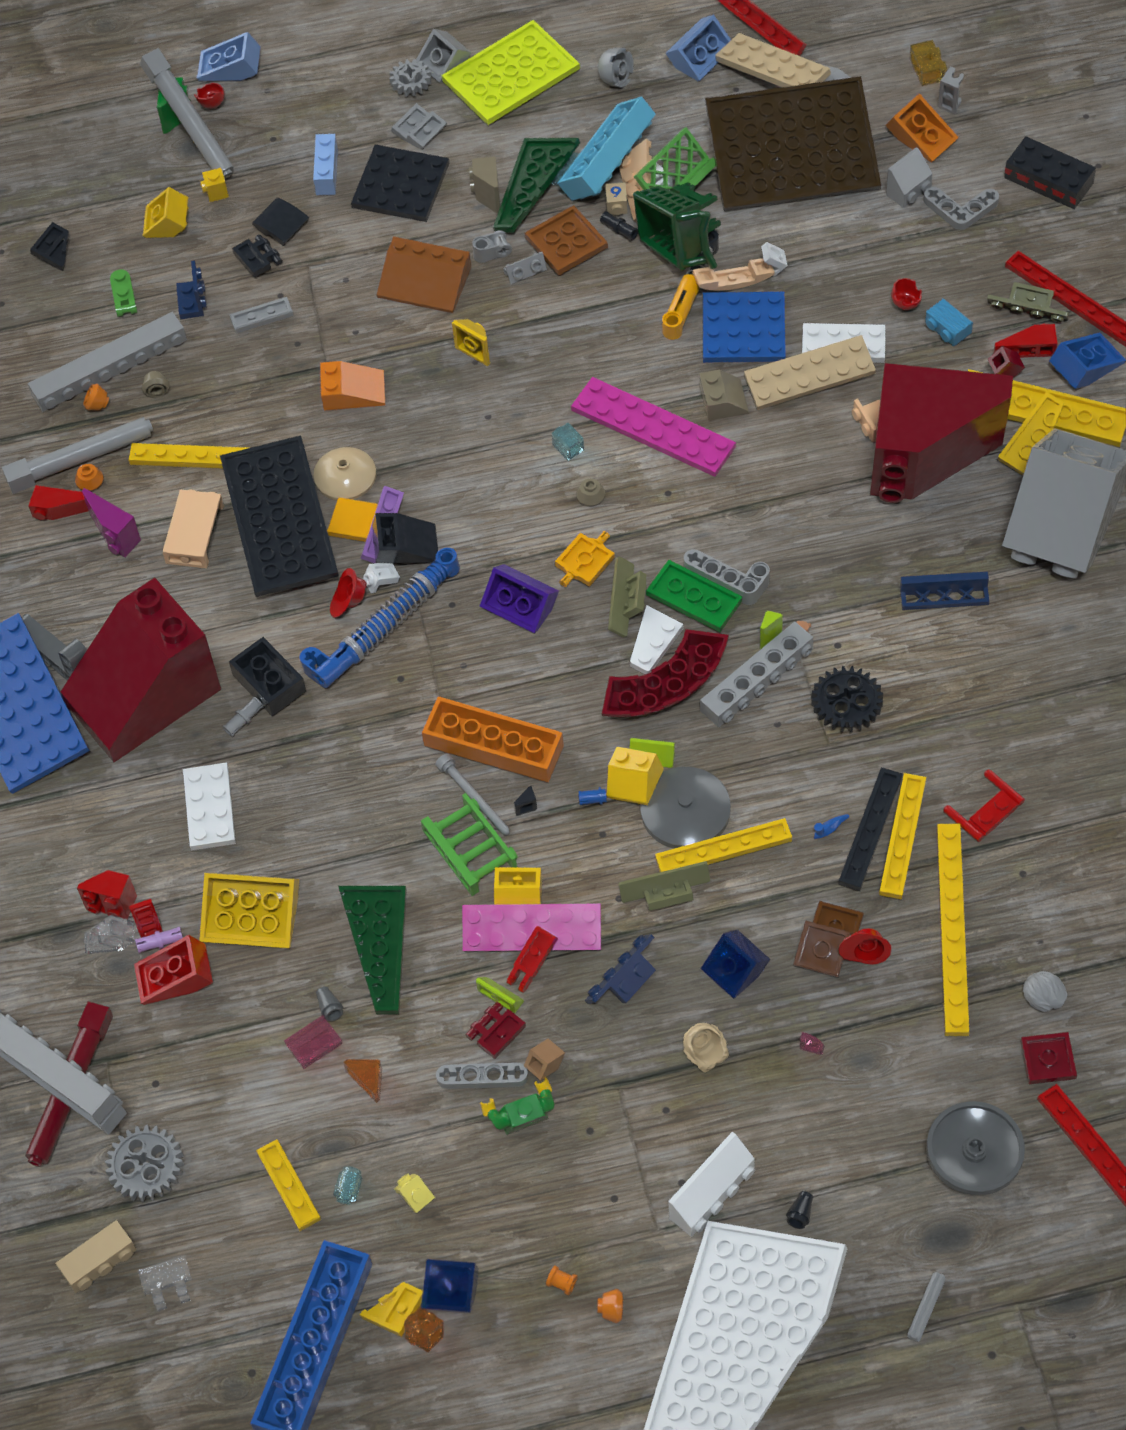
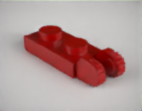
[507,926,558,993]

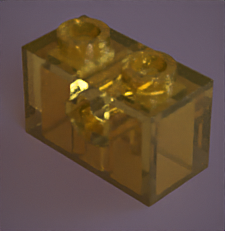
[910,40,947,86]

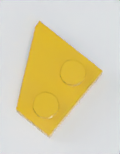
[360,1282,426,1337]

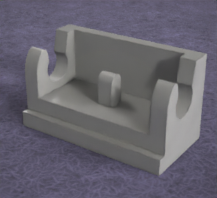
[938,67,964,115]

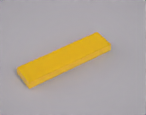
[256,1139,321,1231]

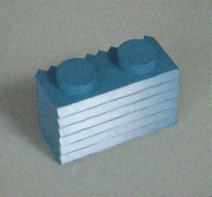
[925,299,973,346]

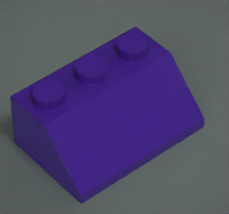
[480,564,559,633]

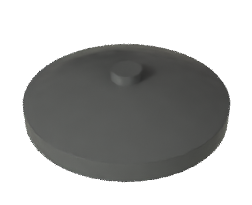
[640,767,731,849]
[927,1101,1025,1195]

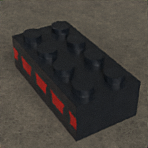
[1004,136,1096,210]

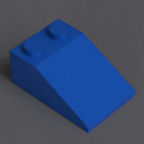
[1049,333,1126,389]

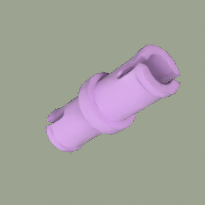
[135,927,183,953]

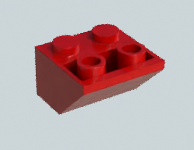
[77,870,137,919]

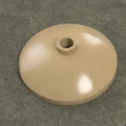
[314,447,376,500]

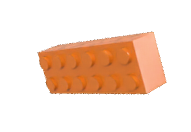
[422,696,564,783]

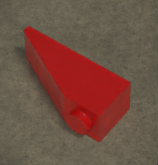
[993,324,1058,358]
[28,485,88,520]

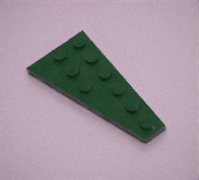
[493,138,580,233]

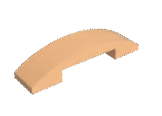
[692,258,775,291]

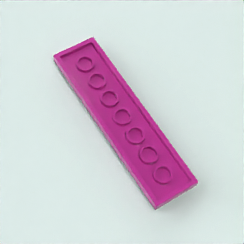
[571,377,736,477]

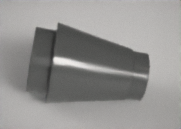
[316,986,343,1021]

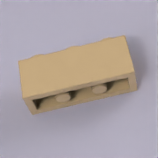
[56,1220,136,1293]

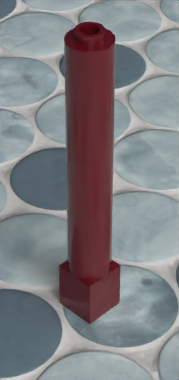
[25,1001,113,1167]

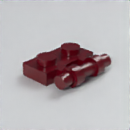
[465,1002,526,1059]

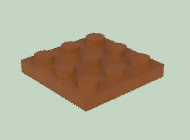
[525,205,608,276]

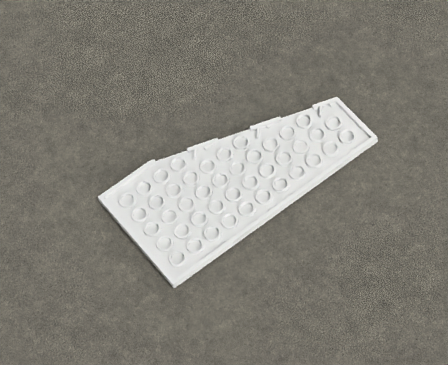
[644,1221,848,1430]

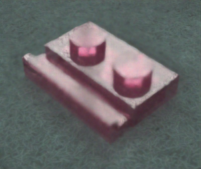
[284,1015,343,1069]

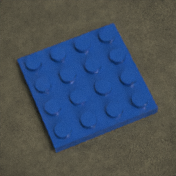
[703,292,786,363]

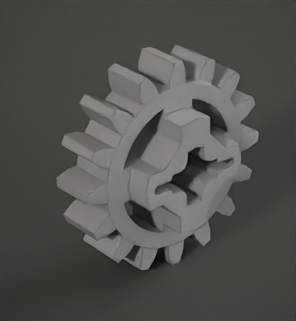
[389,59,431,96]

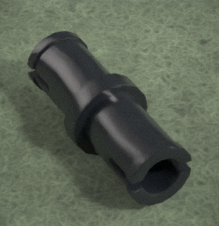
[600,211,638,240]

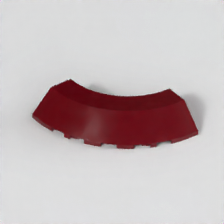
[602,629,729,717]

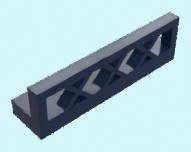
[900,571,990,610]

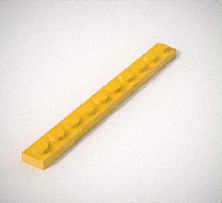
[937,824,969,1036]

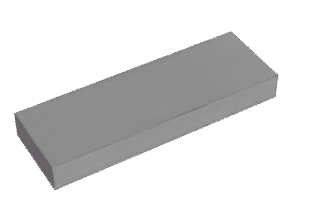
[229,297,294,334]

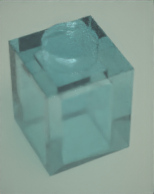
[552,423,584,461]

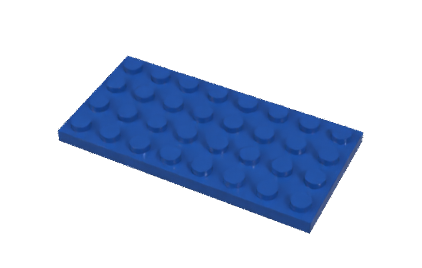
[0,613,90,794]

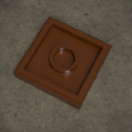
[813,901,864,936]
[793,921,851,978]

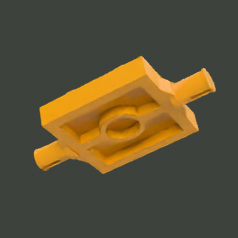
[555,531,615,587]

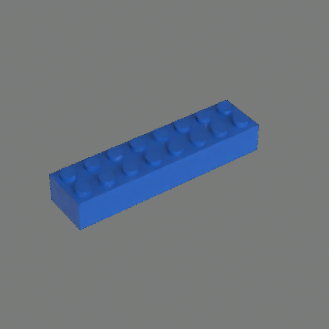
[250,1240,372,1430]

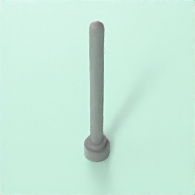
[435,753,510,835]

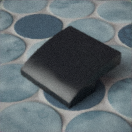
[252,197,309,246]

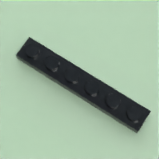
[838,767,903,891]

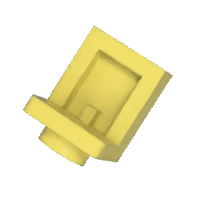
[394,1174,435,1213]

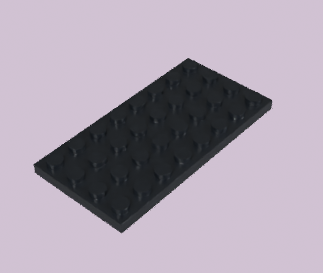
[220,435,339,597]

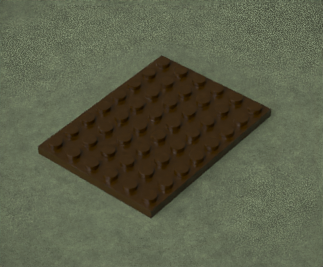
[705,76,882,211]

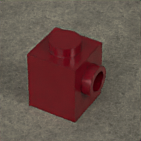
[988,346,1025,378]

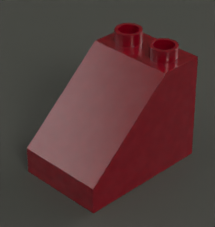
[870,363,1013,503]
[60,577,221,762]

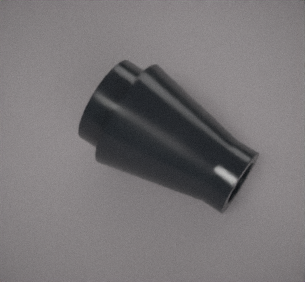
[786,1191,814,1229]

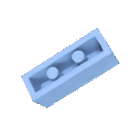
[313,134,338,195]

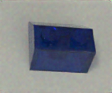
[700,929,770,998]
[421,1259,479,1313]

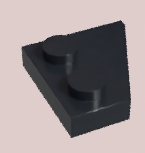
[30,222,69,271]

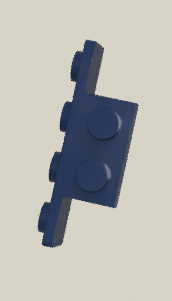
[585,934,656,1004]

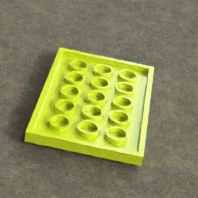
[441,20,580,125]

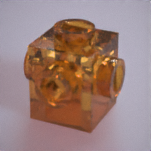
[404,1307,443,1352]

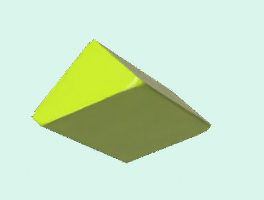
[760,610,783,650]
[629,738,675,768]
[476,977,524,1013]

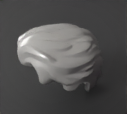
[1023,971,1067,1012]

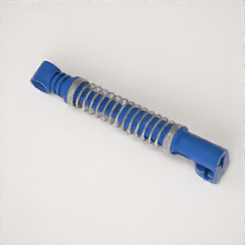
[299,548,460,688]

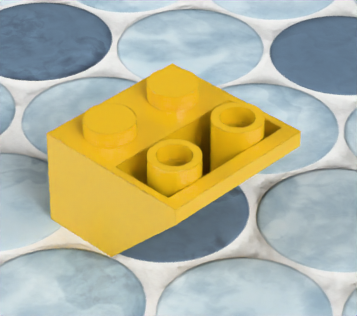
[494,867,542,905]

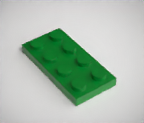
[646,559,742,632]

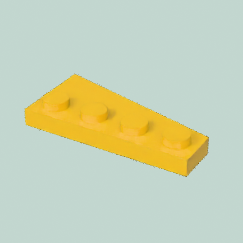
[998,391,1064,476]

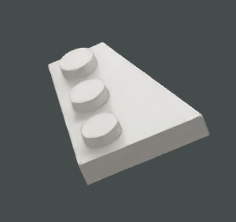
[630,605,683,674]

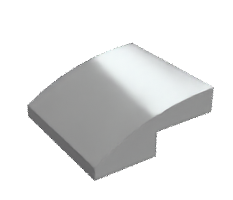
[391,103,447,149]

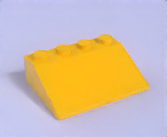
[199,873,299,948]

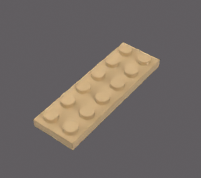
[715,33,831,87]
[744,335,876,410]

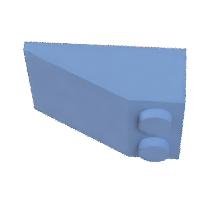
[197,32,261,81]

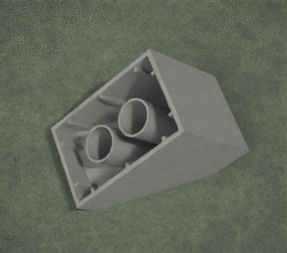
[1002,428,1126,578]

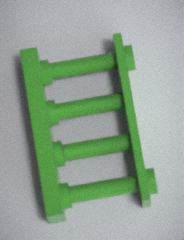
[421,793,518,896]

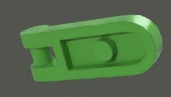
[110,269,137,317]

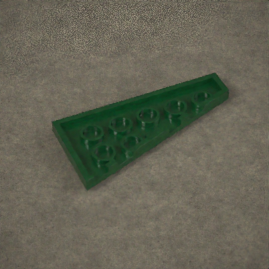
[338,886,407,1015]

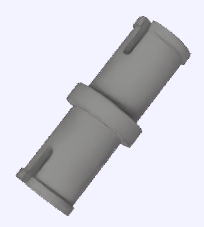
[223,697,264,737]

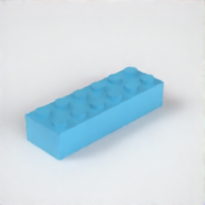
[557,97,656,200]

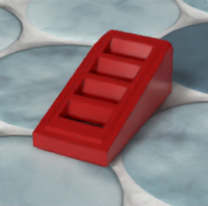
[129,899,163,938]

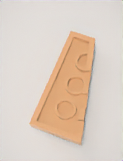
[619,139,652,222]

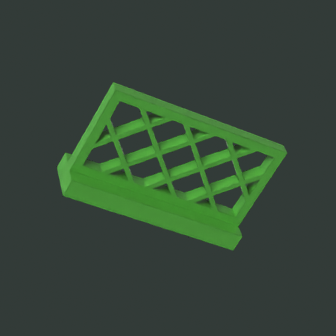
[634,127,716,190]

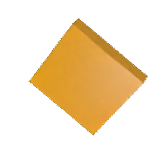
[327,497,378,542]

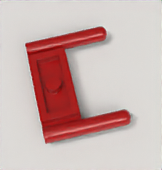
[943,769,1025,842]

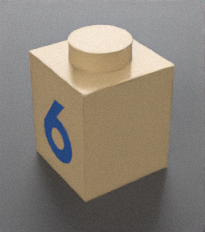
[605,183,627,215]

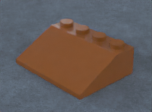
[377,236,471,313]

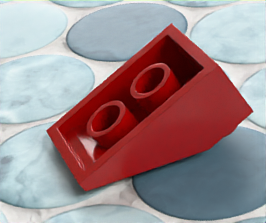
[134,935,213,1005]

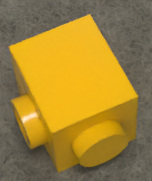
[200,168,229,202]

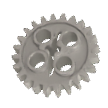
[105,1125,184,1202]

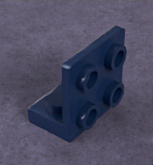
[176,260,207,320]

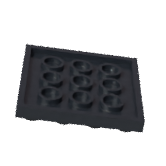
[351,144,450,222]

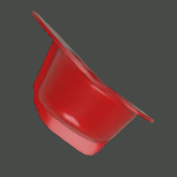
[330,568,367,618]
[839,928,892,965]

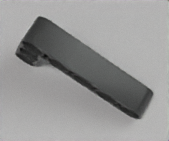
[22,614,87,680]

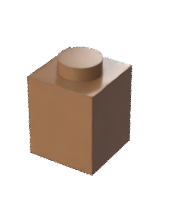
[524,1039,565,1080]

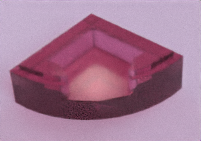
[800,1032,825,1055]

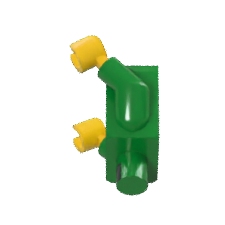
[480,1077,555,1135]

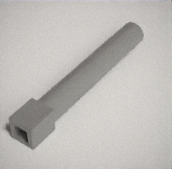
[140,48,234,179]
[2,417,153,494]

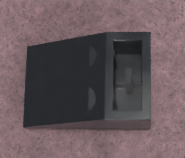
[372,513,438,563]

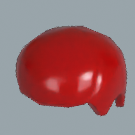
[194,82,225,109]
[891,278,922,310]

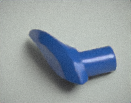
[814,814,850,839]

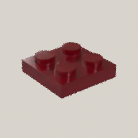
[1021,1032,1077,1085]

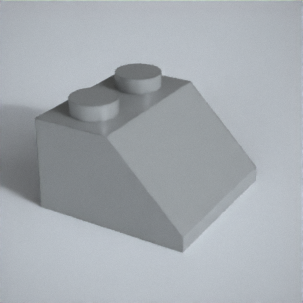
[416,29,472,83]
[886,147,933,208]

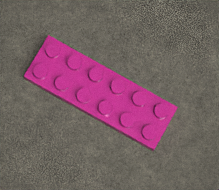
[462,903,601,951]

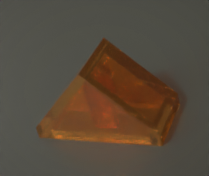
[343,1059,382,1103]

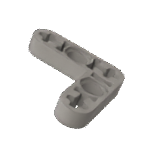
[924,187,999,230]

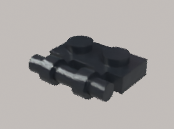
[232,235,283,278]

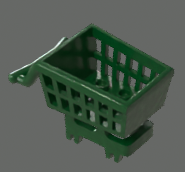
[633,182,721,271]

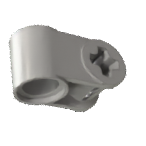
[472,231,512,263]

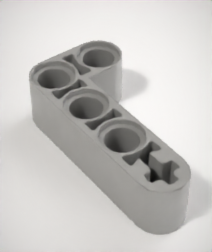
[684,549,770,605]

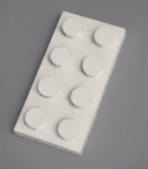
[802,323,885,363]
[183,763,236,851]

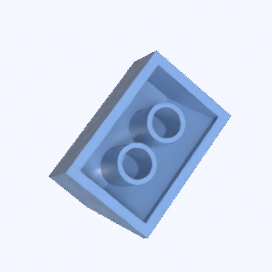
[665,15,731,81]

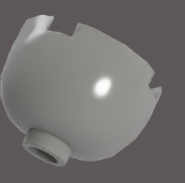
[597,47,634,87]

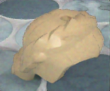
[683,1023,729,1072]

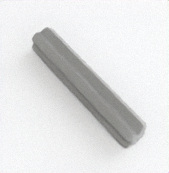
[907,1272,946,1342]

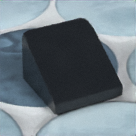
[514,786,537,816]

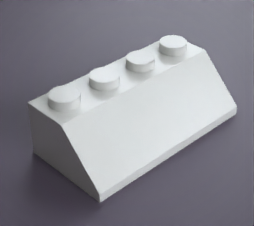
[668,1132,755,1237]

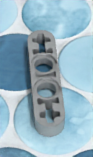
[436,1063,528,1089]

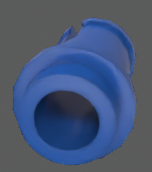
[579,787,607,805]

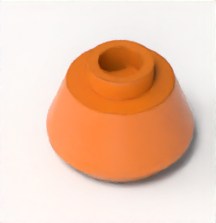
[83,384,109,411]
[75,464,103,491]
[598,1289,623,1323]

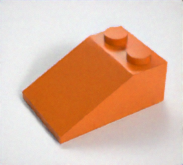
[885,93,959,163]
[320,361,385,410]

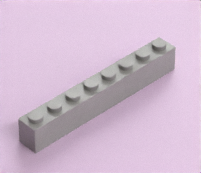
[28,312,187,412]

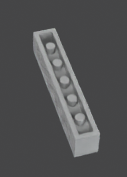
[700,621,813,727]

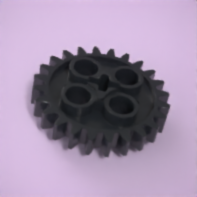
[811,666,883,733]

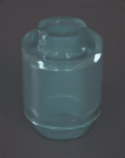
[333,1166,362,1204]

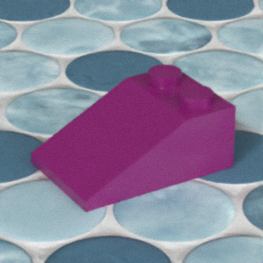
[82,488,141,558]

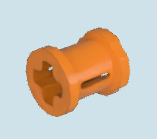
[546,1265,578,1296]

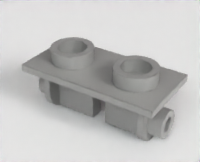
[503,252,547,284]

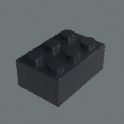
[229,637,306,716]

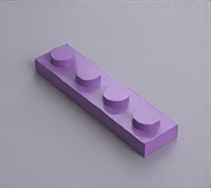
[360,486,404,563]

